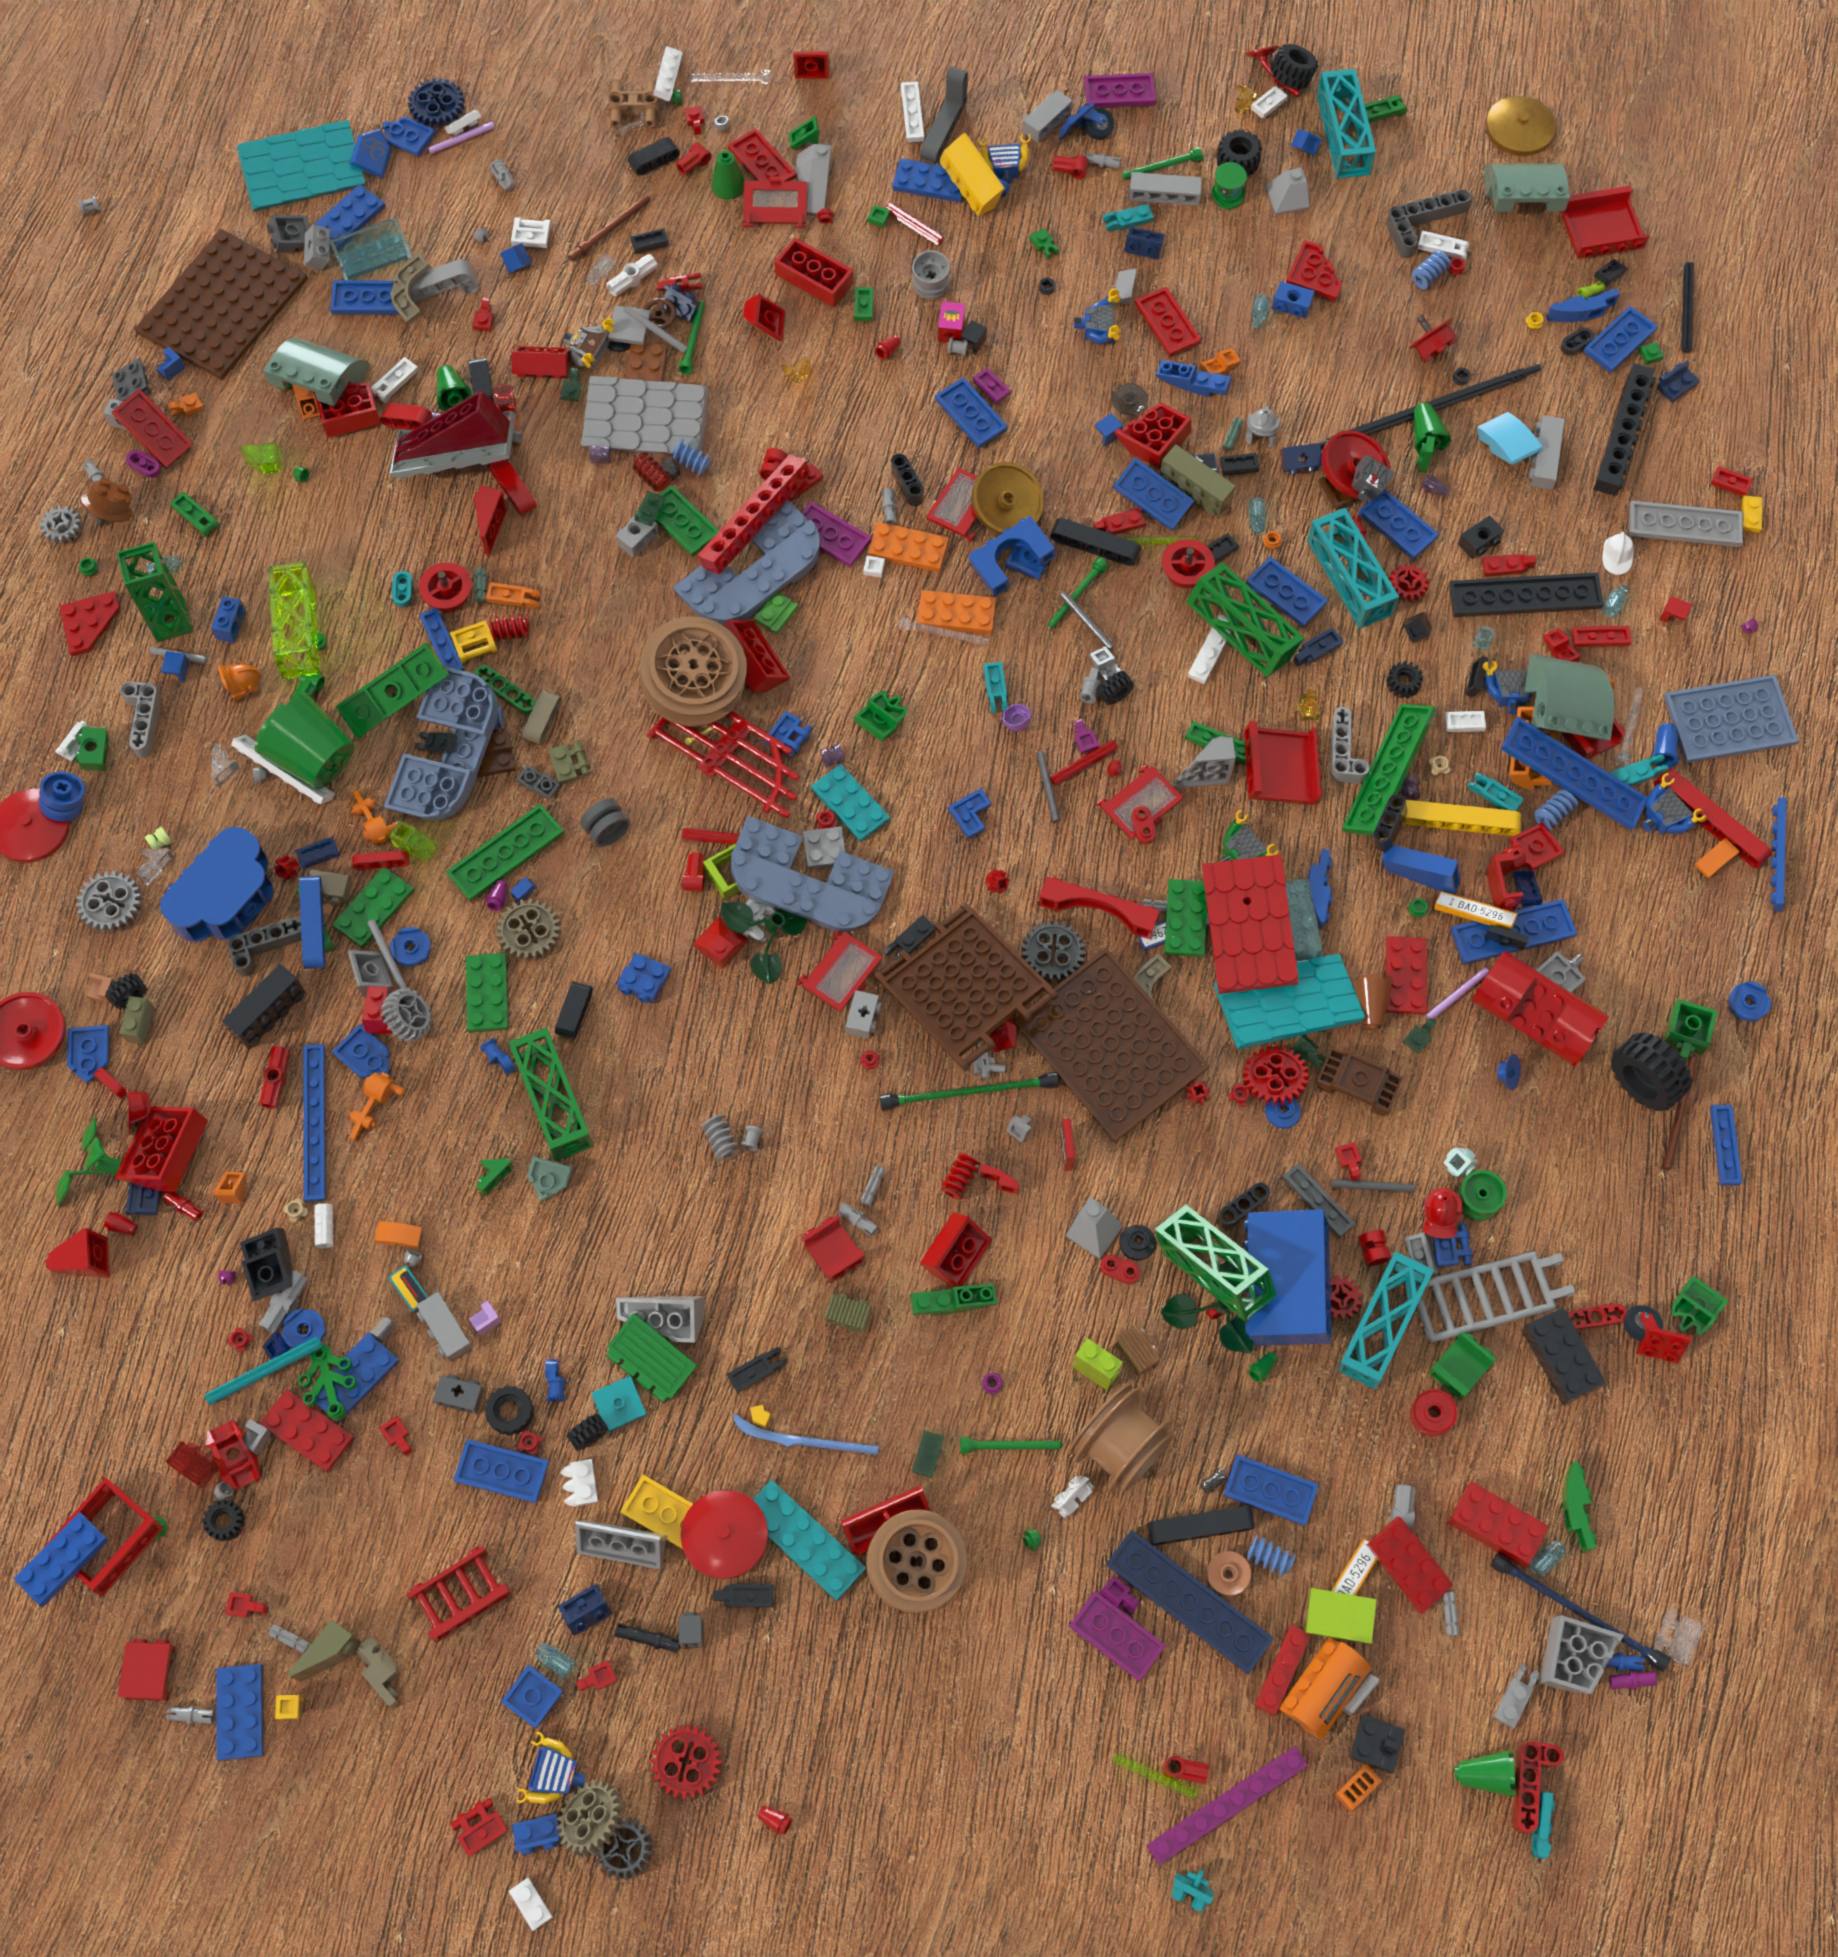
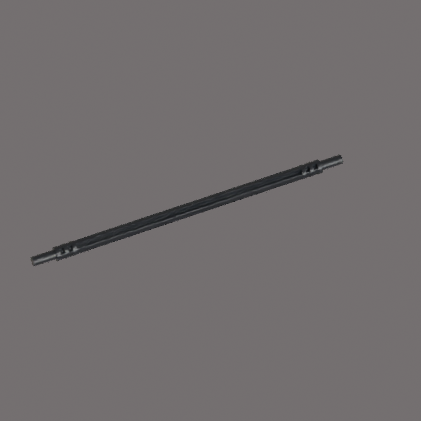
[1319,364,1541,449]

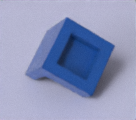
[1291,129,1322,155]
[500,243,531,273]
[157,347,185,381]
[1095,413,1123,446]
[161,651,190,682]

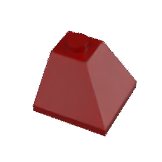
[793,50,829,79]
[743,294,785,342]
[693,917,749,969]

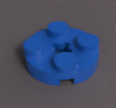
[390,927,431,967]
[1728,981,1771,1022]
[282,1309,327,1349]

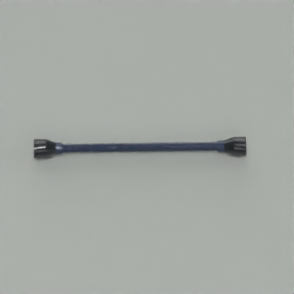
[1490,1552,1671,1672]

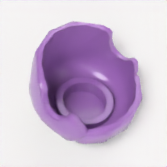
[1002,704,1031,732]

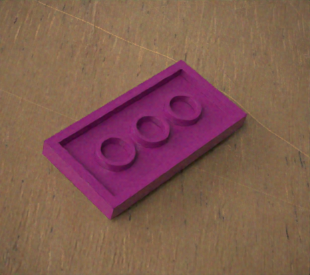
[1084,73,1156,108]
[802,501,872,568]
[1068,1591,1166,1682]

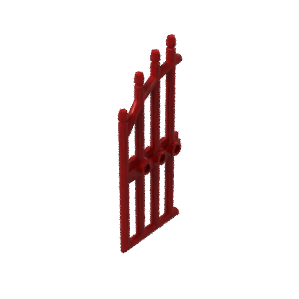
[647,711,800,818]

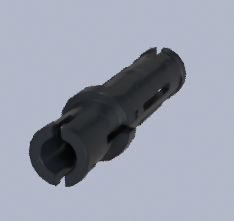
[614,1623,681,1654]

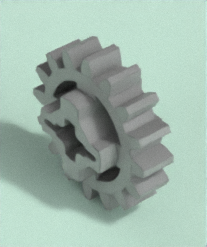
[39,505,83,545]

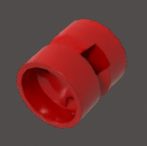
[759,448,788,480]
[1358,1230,1392,1266]

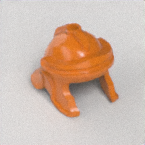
[218,661,261,703]

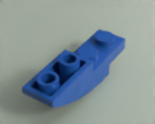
[1546,288,1620,322]
[1156,360,1232,397]
[1307,849,1333,930]

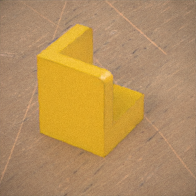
[275,1695,304,1721]

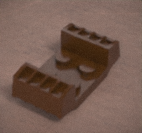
[1316,1047,1403,1116]

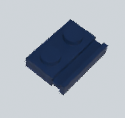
[126,1183,161,1215]

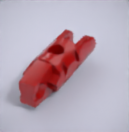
[657,273,704,292]

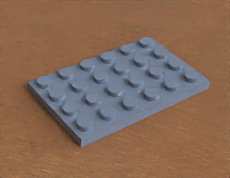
[1663,675,1798,763]

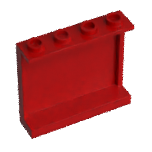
[1560,185,1649,259]
[1244,721,1323,805]

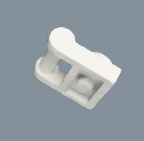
[511,217,551,248]

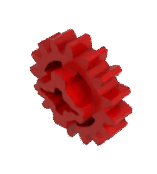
[1388,563,1429,603]
[1330,1275,1363,1321]

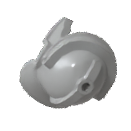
[1246,406,1281,448]

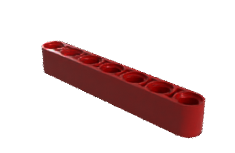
[1653,768,1772,868]

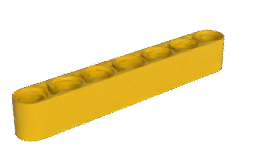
[1388,800,1521,836]

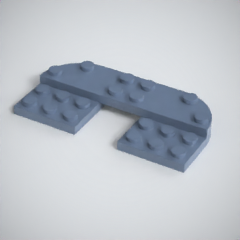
[673,500,820,624]
[384,667,499,821]
[731,816,895,932]

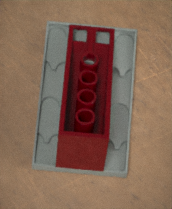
[390,390,516,478]

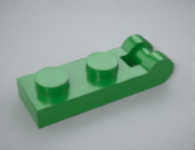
[1356,95,1408,122]
[170,491,219,537]

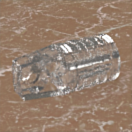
[586,254,616,286]

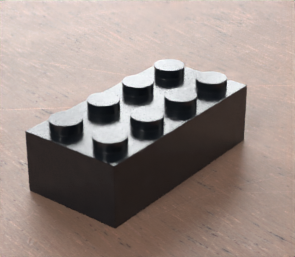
[222,964,306,1050]
[1521,1307,1606,1406]

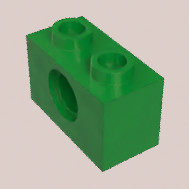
[76,727,109,771]

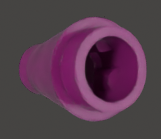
[486,881,508,911]

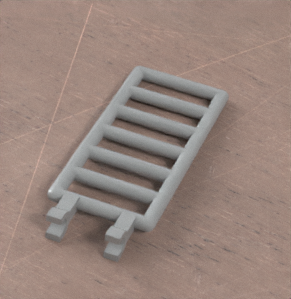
[1415,1251,1575,1342]

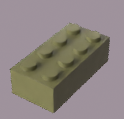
[1160,444,1235,518]

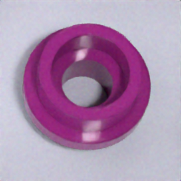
[982,1373,1003,1394]

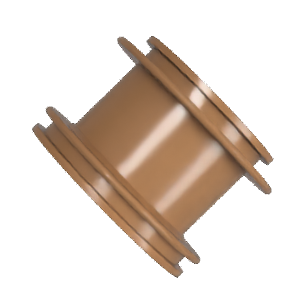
[1067,1382,1175,1493]
[866,1510,968,1613]

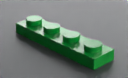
[1185,721,1246,765]

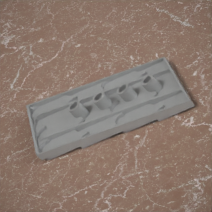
[581,376,709,456]

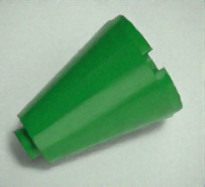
[711,151,745,200]
[436,365,472,412]
[1414,402,1451,455]
[1454,1750,1516,1797]

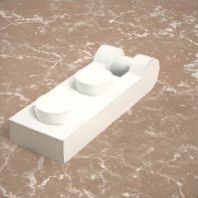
[1417,231,1470,261]
[371,357,419,404]

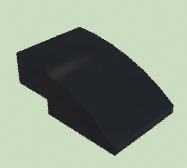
[240,1228,292,1301]

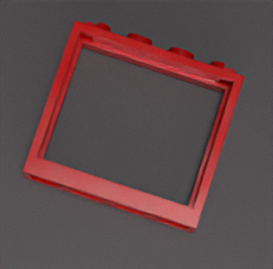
[44,1477,164,1597]

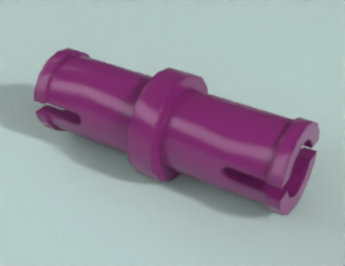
[1609,1671,1657,1690]

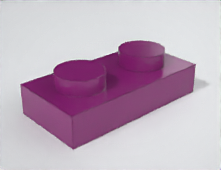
[973,367,1011,404]

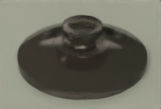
[1111,383,1148,415]

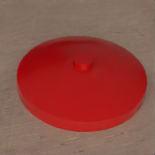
[1322,430,1391,499]
[0,789,70,863]
[0,992,66,1070]
[681,1490,768,1579]

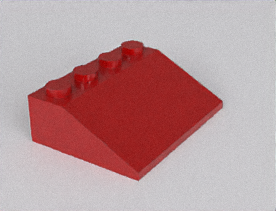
[115,1107,208,1192]

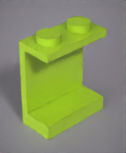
[1073,1338,1123,1391]

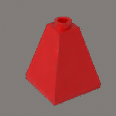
[45,1228,110,1278]

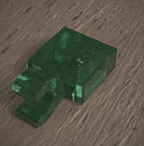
[560,368,583,402]
[1403,1018,1437,1055]
[1290,1035,1326,1069]

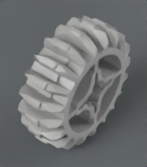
[381,988,434,1042]

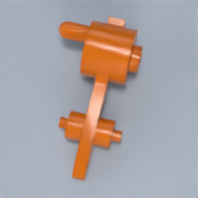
[350,790,402,846]
[349,1072,405,1141]

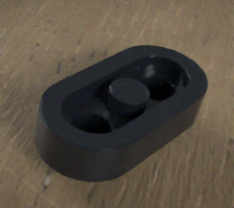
[1560,328,1594,355]

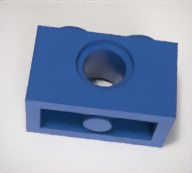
[1272,281,1314,318]

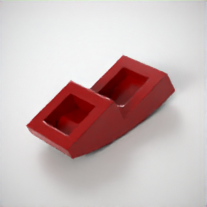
[1543,627,1581,662]
[979,1164,1019,1194]

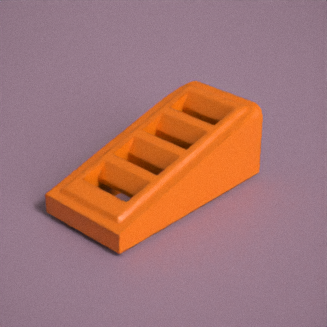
[1334,1764,1382,1812]

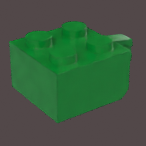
[1664,999,1717,1061]

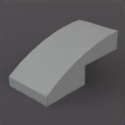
[1089,647,1122,681]

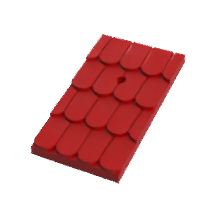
[1202,854,1299,994]

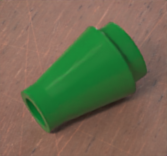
[1248,1352,1278,1383]

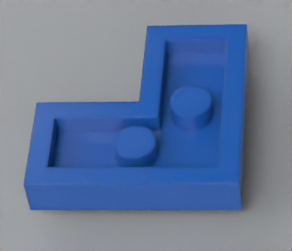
[948,788,991,840]

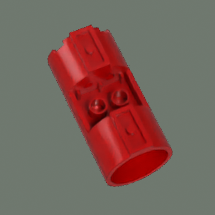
[1471,950,1609,1067]

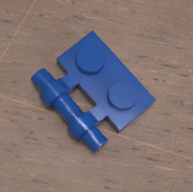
[764,711,813,758]
[1432,1223,1473,1267]

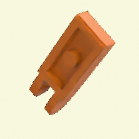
[486,582,541,609]

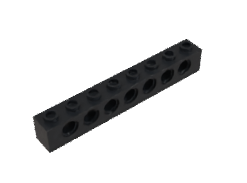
[1593,363,1656,496]

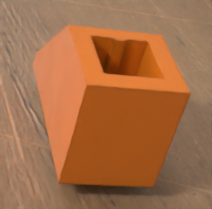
[292,384,320,419]

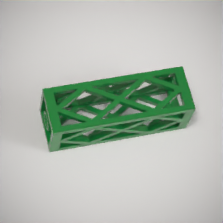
[116,542,194,643]
[1186,562,1304,678]
[509,1027,594,1162]
[1155,1205,1277,1321]

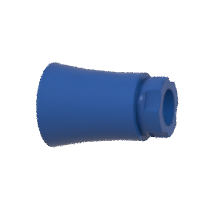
[1652,723,1679,768]

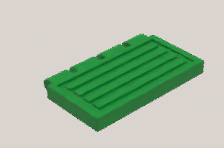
[606,1313,699,1403]

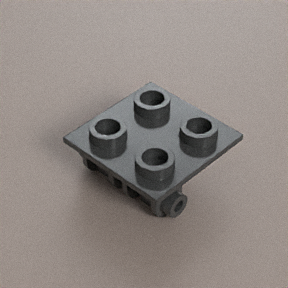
[112,357,150,402]

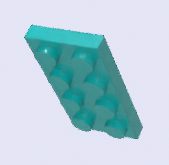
[811,764,890,843]

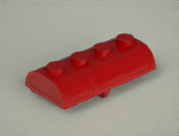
[840,1485,930,1555]

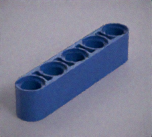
[299,875,326,969]

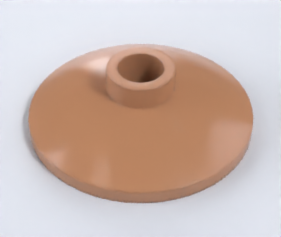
[1207,1551,1251,1596]

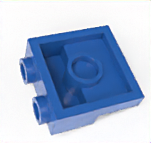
[617,952,672,1004]

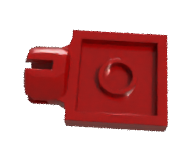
[1502,822,1565,871]

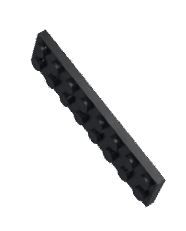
[1448,572,1604,617]

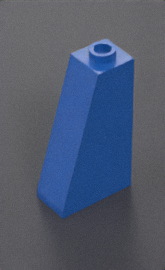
[1382,845,1461,895]

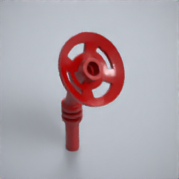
[1245,46,1301,97]

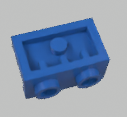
[512,1813,562,1856]

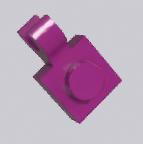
[1074,719,1099,754]
[1100,1575,1140,1615]

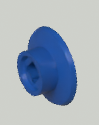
[1497,1054,1521,1090]
[1265,1098,1302,1129]

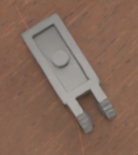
[1493,1663,1539,1729]

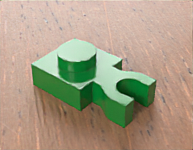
[1029,228,1059,259]

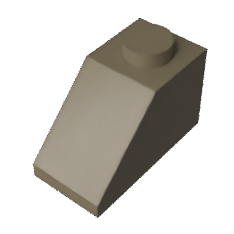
[309,870,352,905]

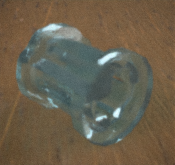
[1474,626,1494,650]

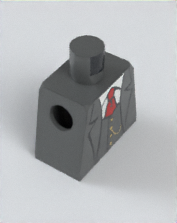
[1352,455,1395,501]

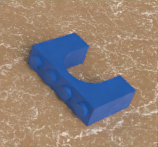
[968,516,1057,597]

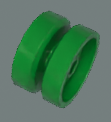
[1457,1170,1507,1222]

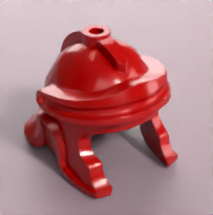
[1423,1188,1463,1239]

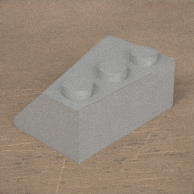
[1171,736,1236,788]
[1540,1615,1624,1694]

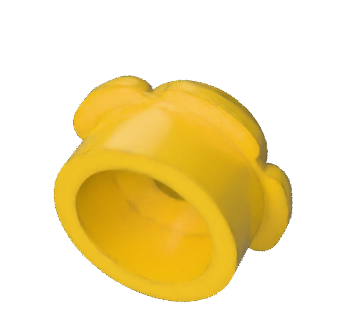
[1526,312,1544,329]

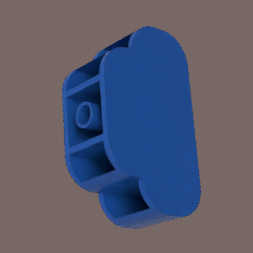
[160,827,273,942]

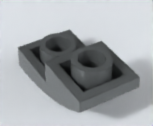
[516,764,560,800]

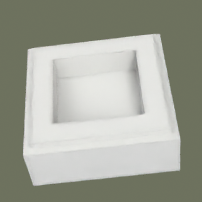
[863,556,885,578]

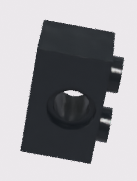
[1458,515,1504,559]

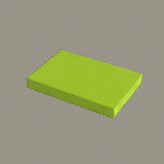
[1305,1588,1377,1644]

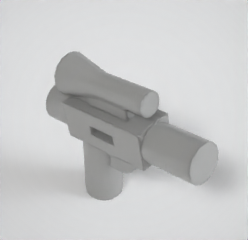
[973,1042,1006,1080]

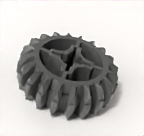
[594,1816,654,1881]

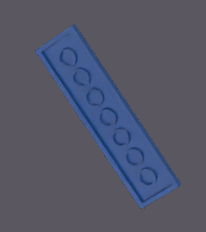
[1501,717,1648,830]

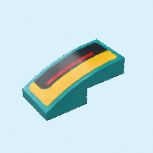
[388,1265,428,1312]

